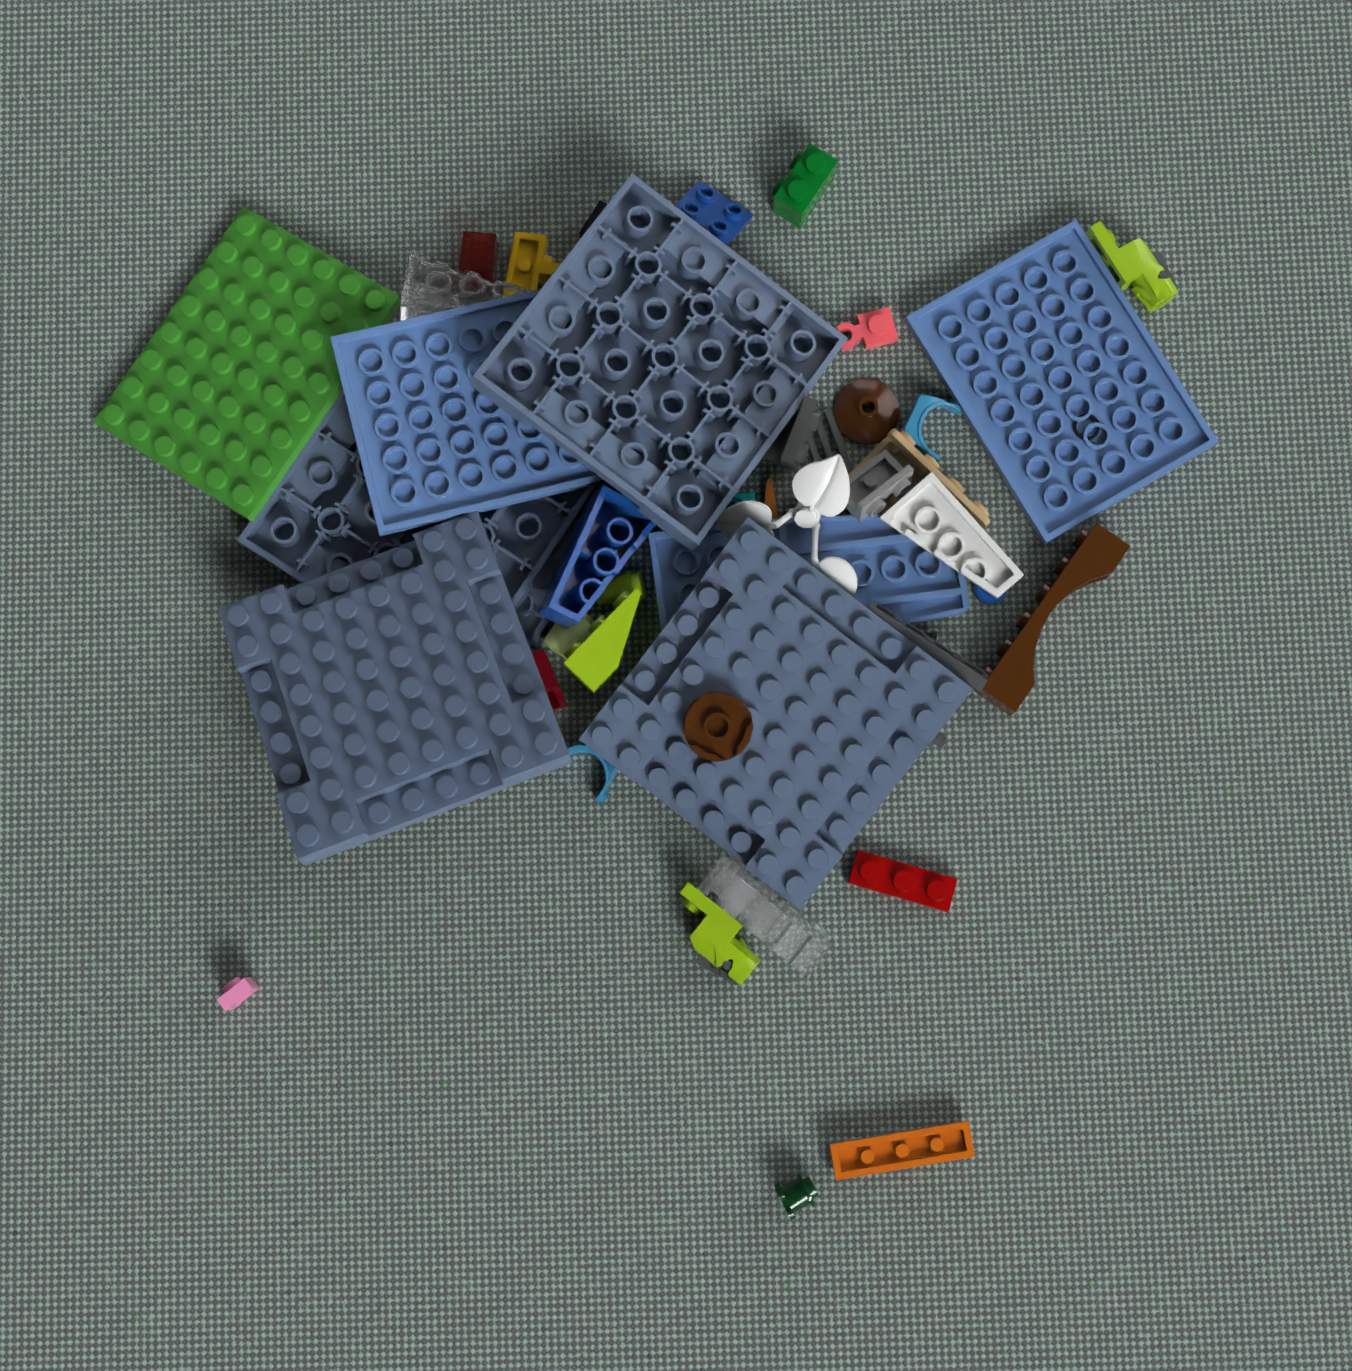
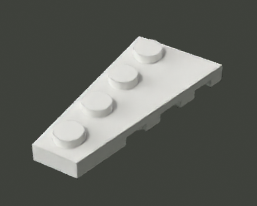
[880,472,1024,599]

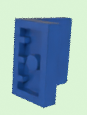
[675,181,753,246]

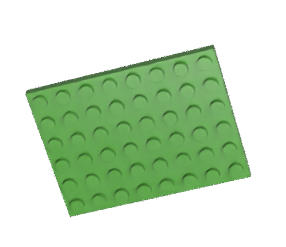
[93,206,403,523]

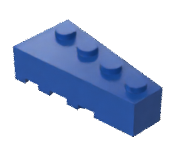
[537,485,656,629]

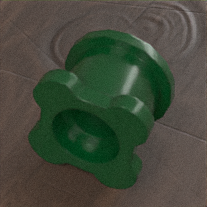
[774,1173,819,1220]

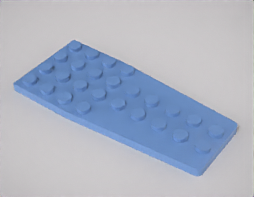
[648,514,970,631]

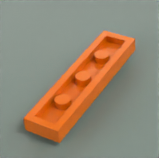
[829,1120,975,1180]

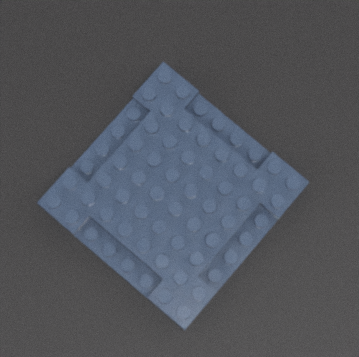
[469,173,848,552]
[218,511,573,866]
[579,517,973,910]

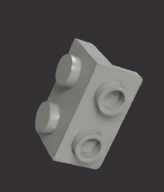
[845,449,914,523]

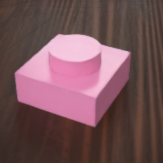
[217,976,260,1011]

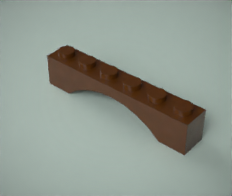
[977,523,1130,716]

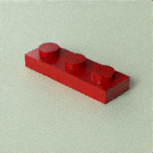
[848,850,958,913]

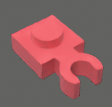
[836,307,898,351]

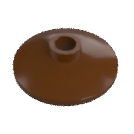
[833,379,900,445]

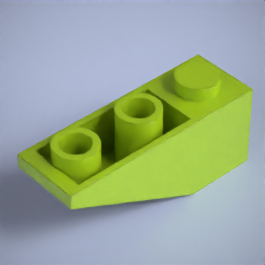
[564,588,641,694]

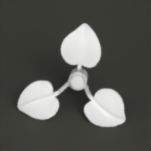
[716,454,858,598]

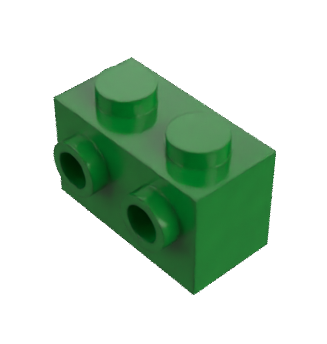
[771,144,838,228]

